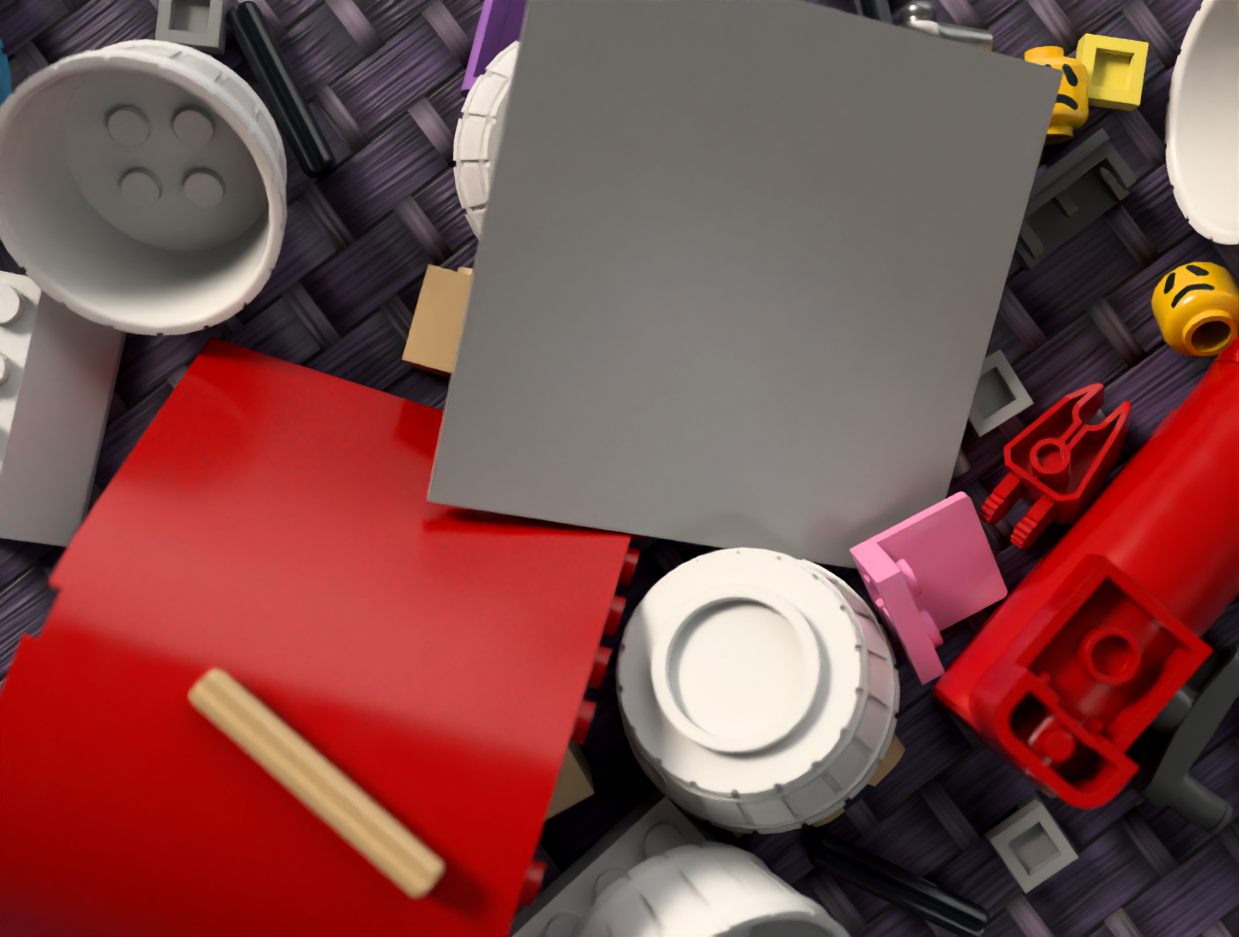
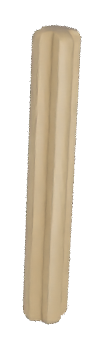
[189,668,445,898]

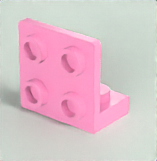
[849,492,1008,685]

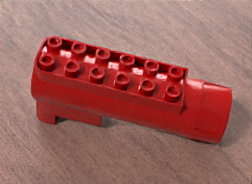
[933,335,1239,808]

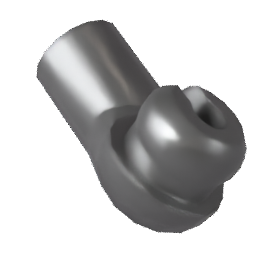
[899,1,993,51]

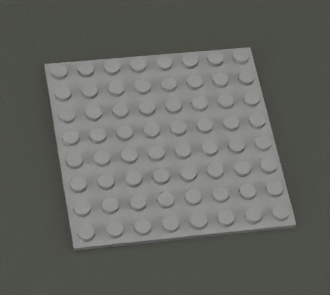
[426,0,1064,569]

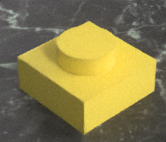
[1076,33,1149,112]

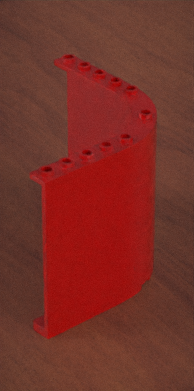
[0,337,644,937]

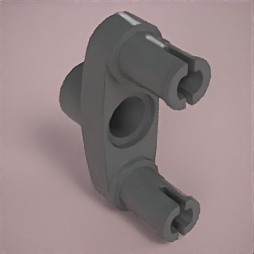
[1132,645,1239,835]

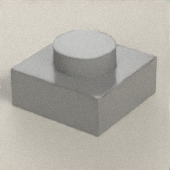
[155,0,230,55]
[966,350,1034,438]
[983,799,1079,893]

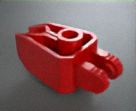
[978,383,1132,550]

